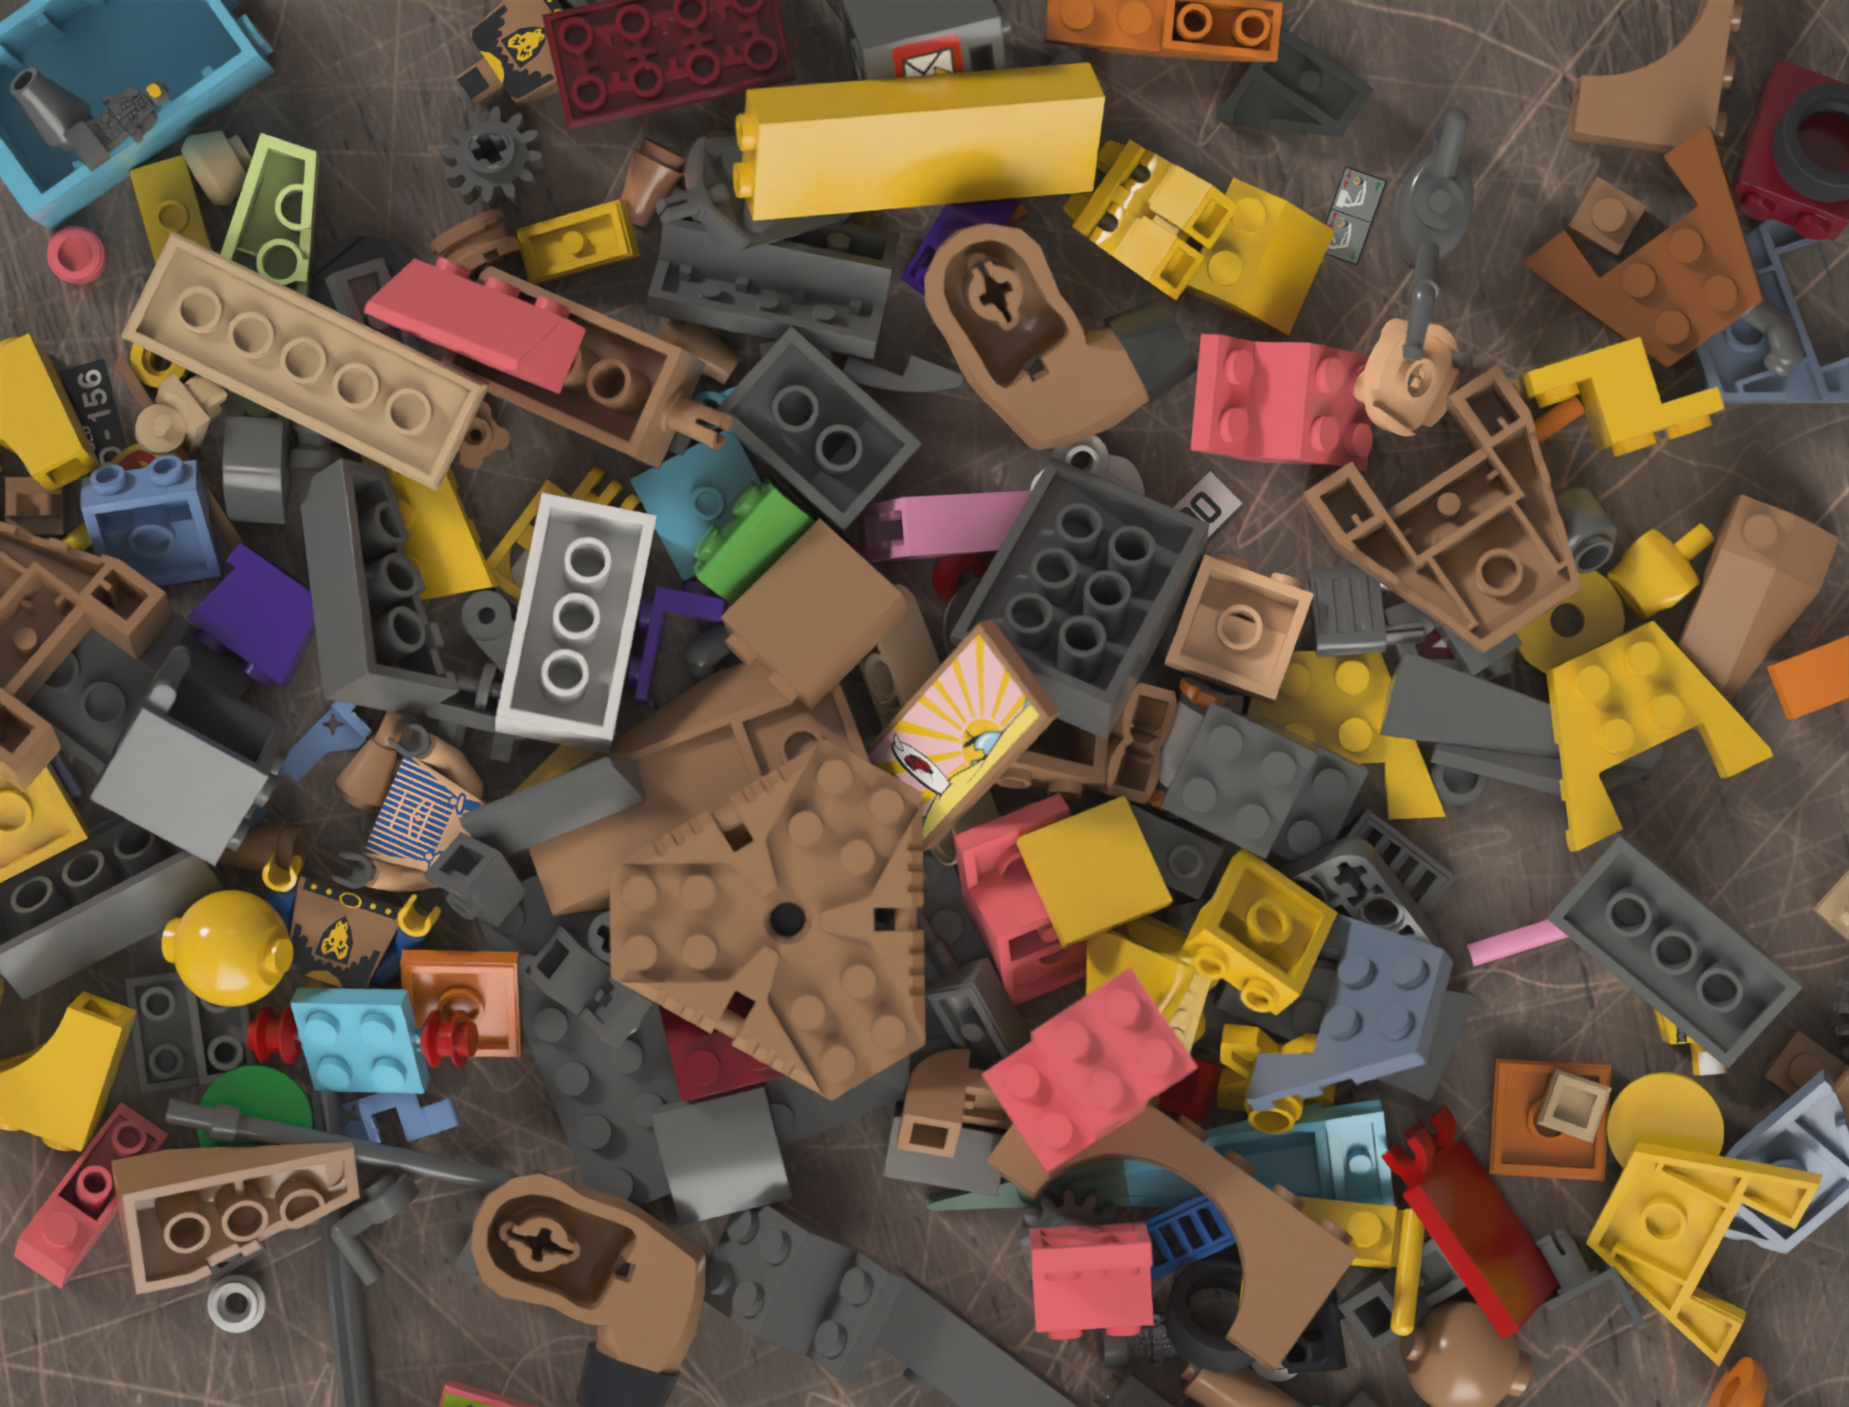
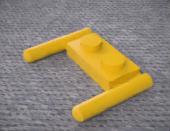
[1238,1196,1425,1336]

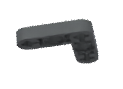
[1276,837,1438,947]

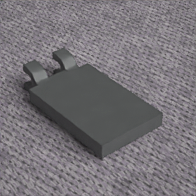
[25,628,156,775]

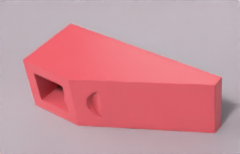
[14,1102,169,1289]

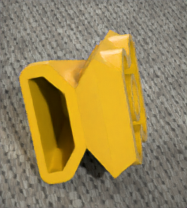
[1086,915,1219,1055]

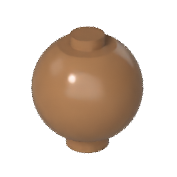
[1400,1299,1532,1407]

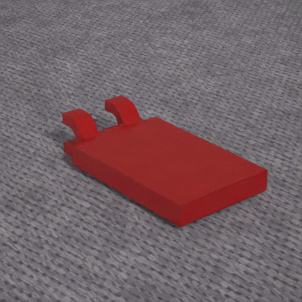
[1381,1105,1559,1339]

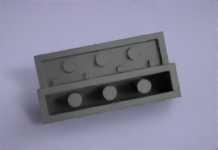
[646,188,900,359]

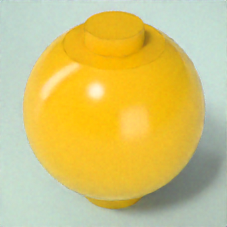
[162,890,293,1007]

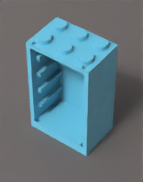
[0,0,275,231]

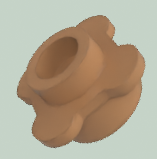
[458,401,510,469]

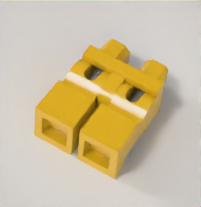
[1064,140,1239,301]

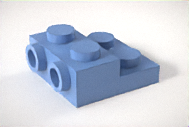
[80,455,222,586]

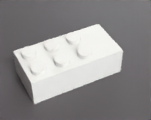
[495,493,657,754]

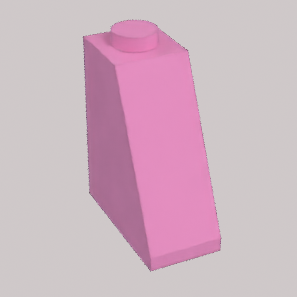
[860,490,1032,563]

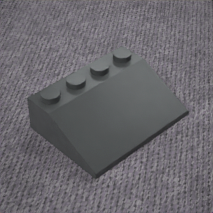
[950,457,1209,740]

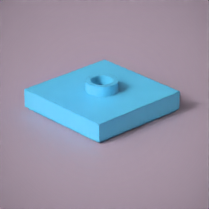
[630,430,761,581]

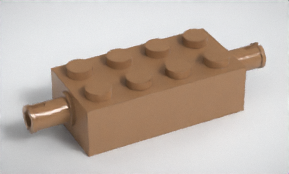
[441,264,733,469]

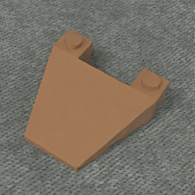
[1303,364,1582,654]
[0,521,174,792]

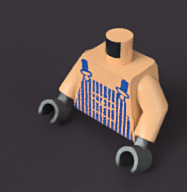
[332,716,490,893]

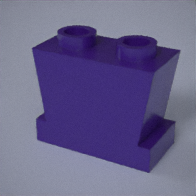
[186,542,316,688]

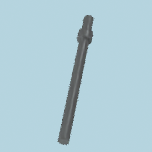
[165,1099,511,1191]

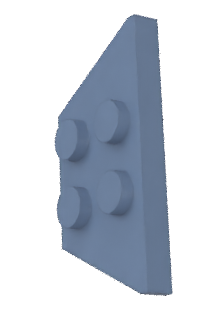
[1722,1069,1849,1254]

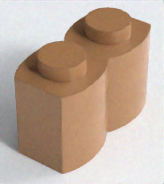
[1092,682,1177,804]

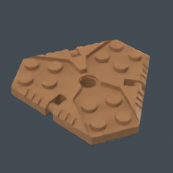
[609,739,925,1101]

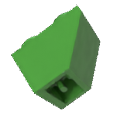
[691,477,818,605]

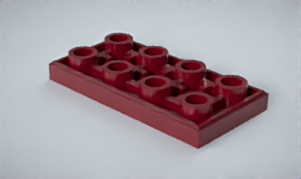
[542,0,797,132]

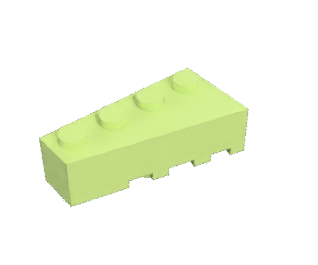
[220,133,320,298]

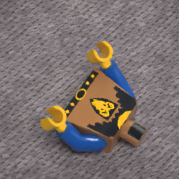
[262,852,441,989]

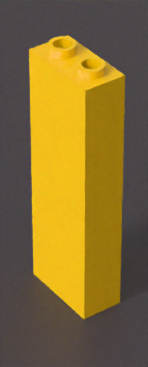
[733,62,1105,221]

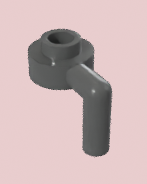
[331,1169,420,1286]

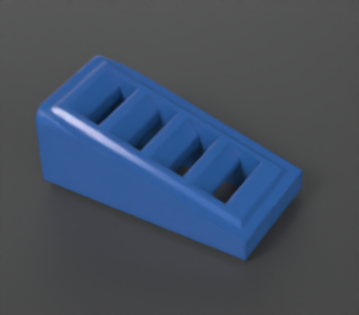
[1140,1191,1236,1282]

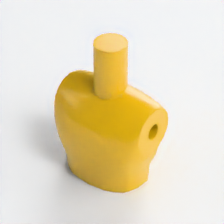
[1607,523,1714,620]

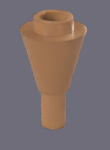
[335,711,411,810]

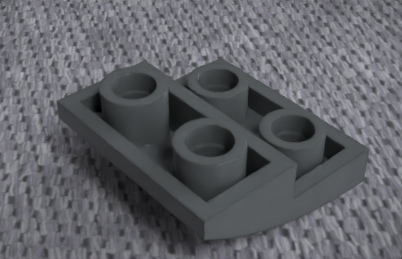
[123,971,256,1094]
[650,1082,793,1226]

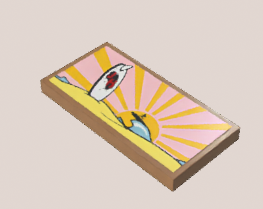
[865,619,1061,851]

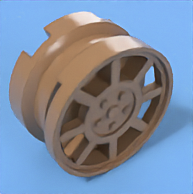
[429,208,522,281]

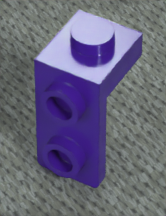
[627,580,728,703]

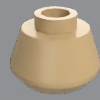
[181,130,252,206]

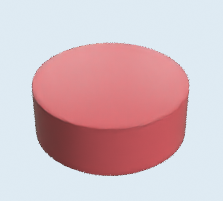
[47,226,108,285]

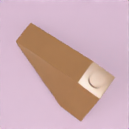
[1675,494,1839,731]
[111,1142,360,1295]

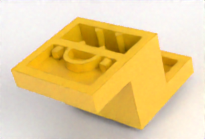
[1514,337,1725,457]

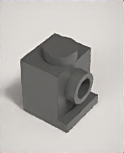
[424,832,527,927]

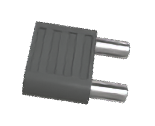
[1307,566,1425,658]

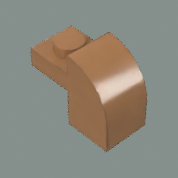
[896,1049,1013,1158]

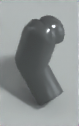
[1740,300,1805,376]

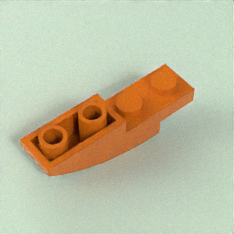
[1043,0,1283,62]

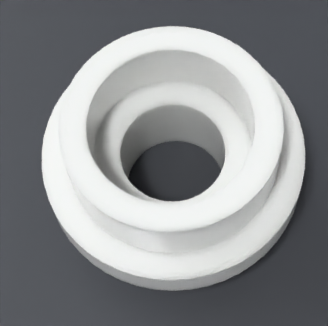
[207,1274,266,1333]

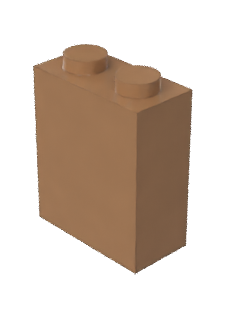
[721,519,909,710]

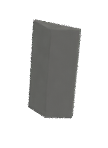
[1547,832,1804,1069]

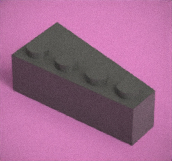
[298,458,459,716]

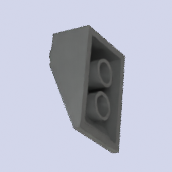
[716,326,922,535]

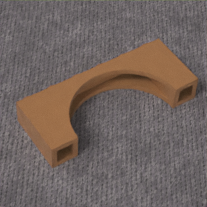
[1566,0,1744,154]

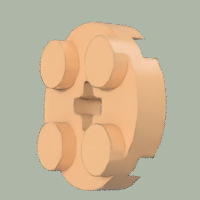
[1354,318,1460,437]

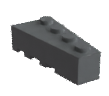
[1213,965,1477,1102]

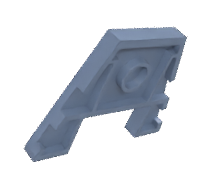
[1691,219,1849,404]
[1246,913,1453,1111]

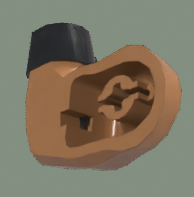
[471,1174,706,1407]

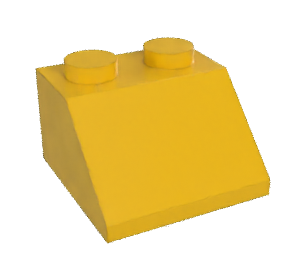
[1183,178,1335,337]

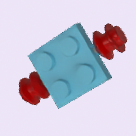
[247,988,478,1094]

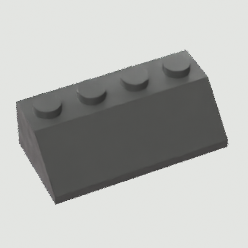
[0,811,227,1000]

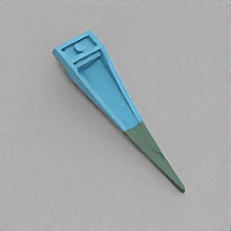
[926,1099,1395,1211]

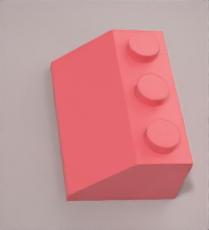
[364,257,586,394]

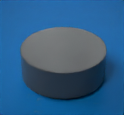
[1430,762,1489,806]

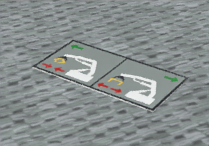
[1325,166,1387,266]

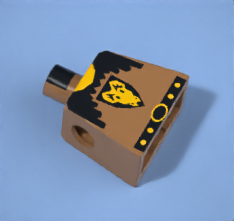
[456,0,564,108]

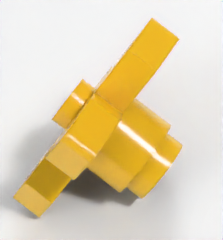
[1217,1023,1336,1134]

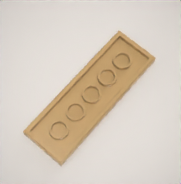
[121,232,489,491]

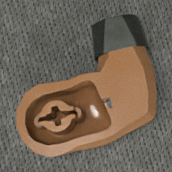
[924,223,1198,450]

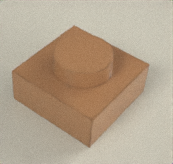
[1566,177,1647,258]

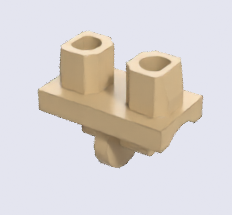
[135,374,227,455]

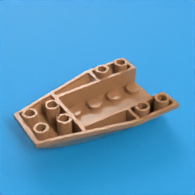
[529,660,870,917]

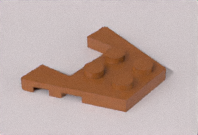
[1523,125,1766,369]

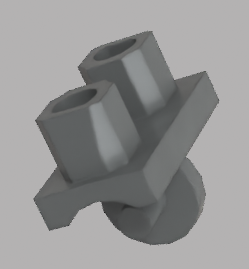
[425,661,527,763]

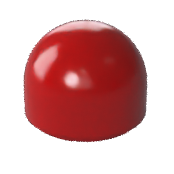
[932,554,990,604]

